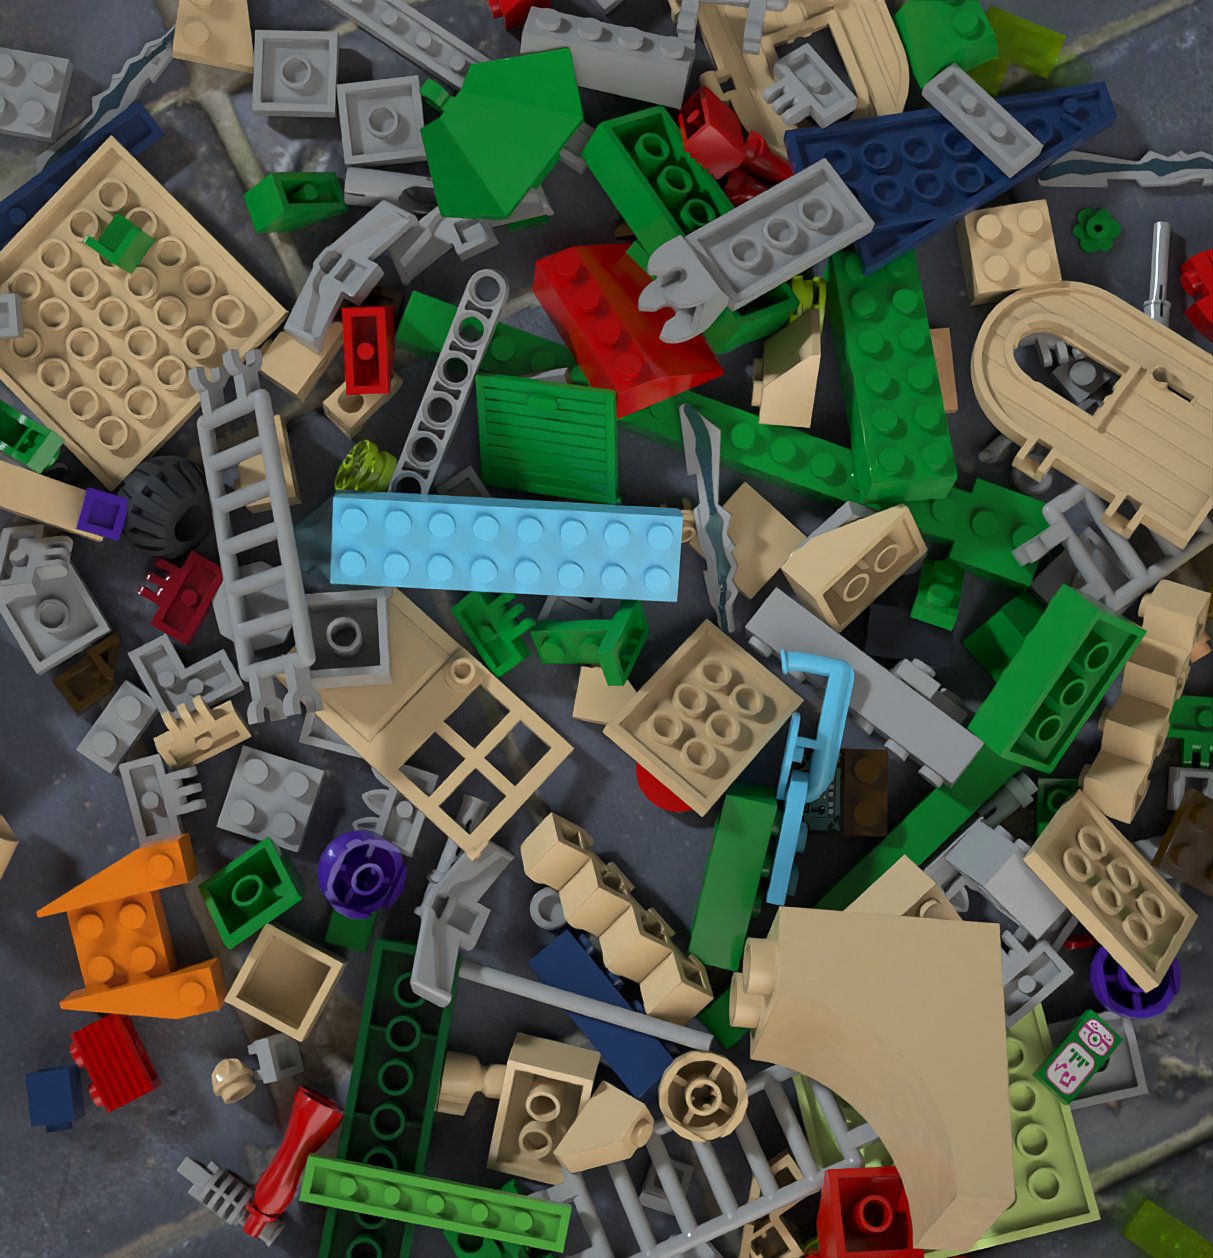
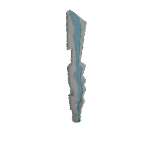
[36,23,176,174]
[1037,150,1213,187]
[679,404,739,633]

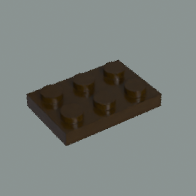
[1151,788,1213,899]

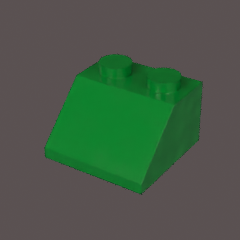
[892,0,999,91]
[197,836,308,950]

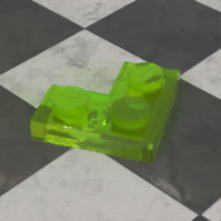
[965,5,1067,98]
[1120,1197,1213,1258]

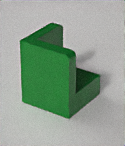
[83,213,156,274]

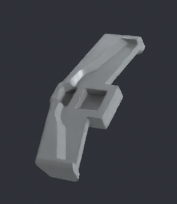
[387,184,555,287]
[284,200,420,354]
[410,841,516,1007]

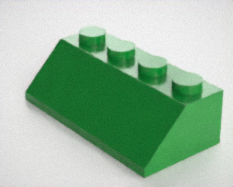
[967,583,1147,774]

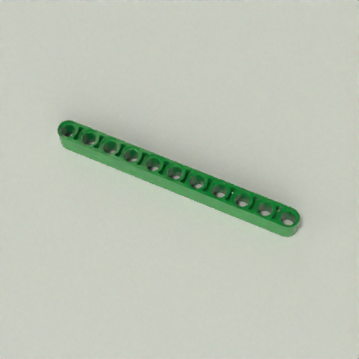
[696,743,1023,1049]

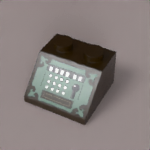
[797,748,888,836]

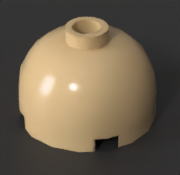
[658,1050,748,1142]

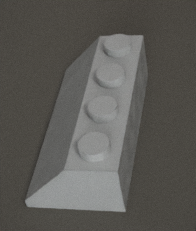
[520,6,696,109]

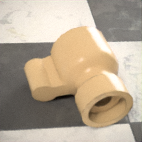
[437,1051,506,1116]

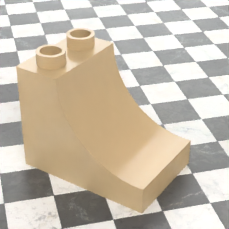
[729,906,1015,1252]

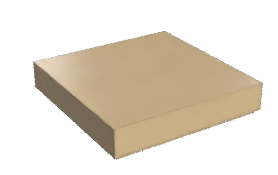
[688,482,807,601]

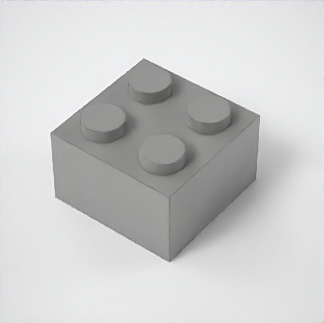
[305,589,393,689]
[945,820,1067,940]

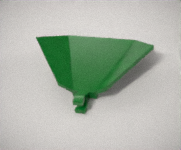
[419,48,585,220]

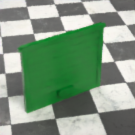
[475,371,623,505]

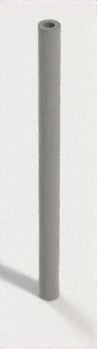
[459,960,714,1052]

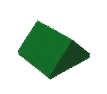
[960,589,1045,684]

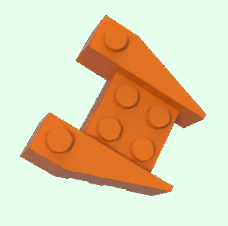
[36,833,228,1019]

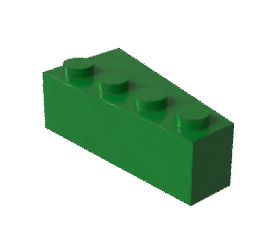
[686,779,783,972]

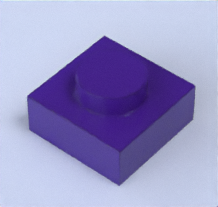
[75,487,128,541]

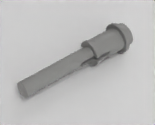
[1143,222,1171,328]

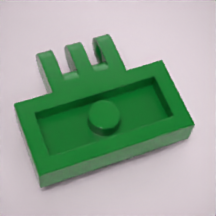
[450,591,536,679]
[1166,695,1213,769]

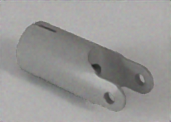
[344,167,437,214]

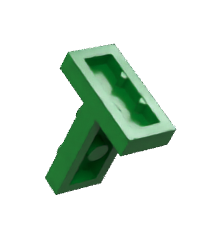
[530,599,650,686]

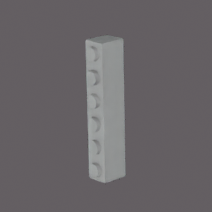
[745,587,984,789]

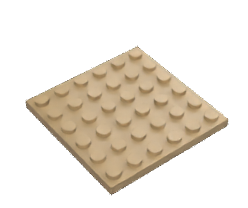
[0,135,291,494]

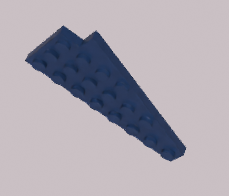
[783,81,1117,276]

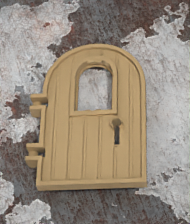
[665,0,909,162]
[971,281,1213,550]

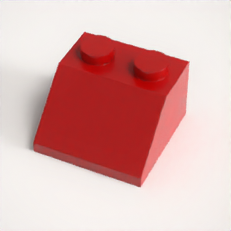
[817,1166,924,1258]

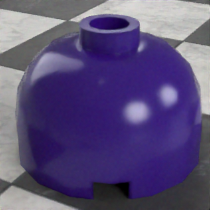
[317,830,407,919]
[1089,946,1181,1019]

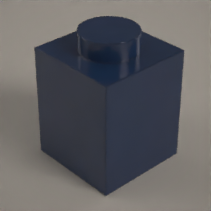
[25,1064,85,1133]

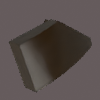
[52,631,121,717]

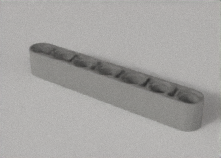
[387,269,510,495]

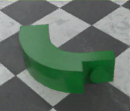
[0,399,65,474]

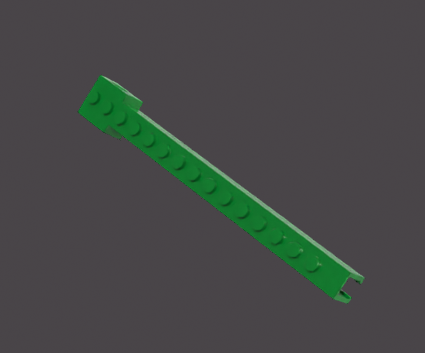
[395,291,1049,592]

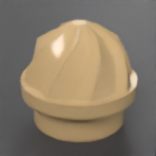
[212,1058,256,1104]

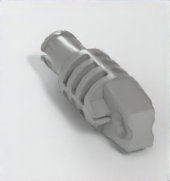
[177,1156,286,1247]

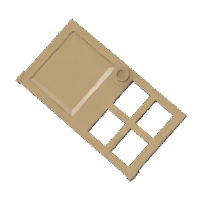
[272,587,574,862]

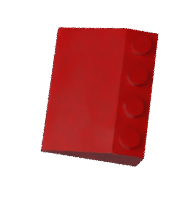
[532,243,724,419]

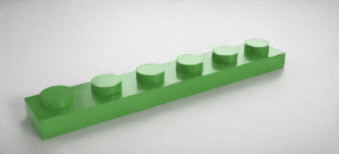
[299,1153,572,1253]

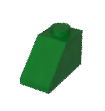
[243,172,349,233]

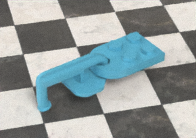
[766,649,854,906]

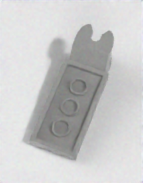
[638,158,875,343]

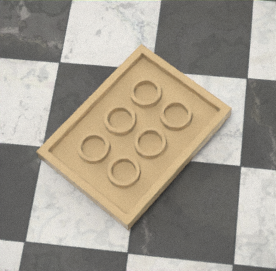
[603,619,804,817]
[1023,788,1198,993]

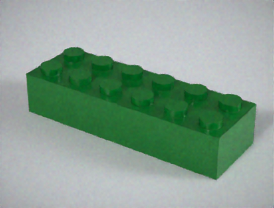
[580,105,801,355]
[822,248,958,505]

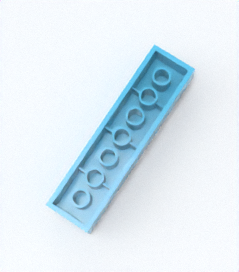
[330,489,683,602]

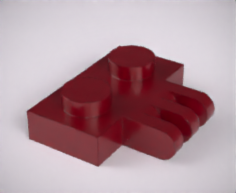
[136,551,223,646]

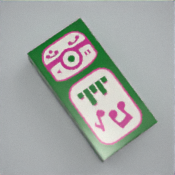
[1032,1009,1124,1105]

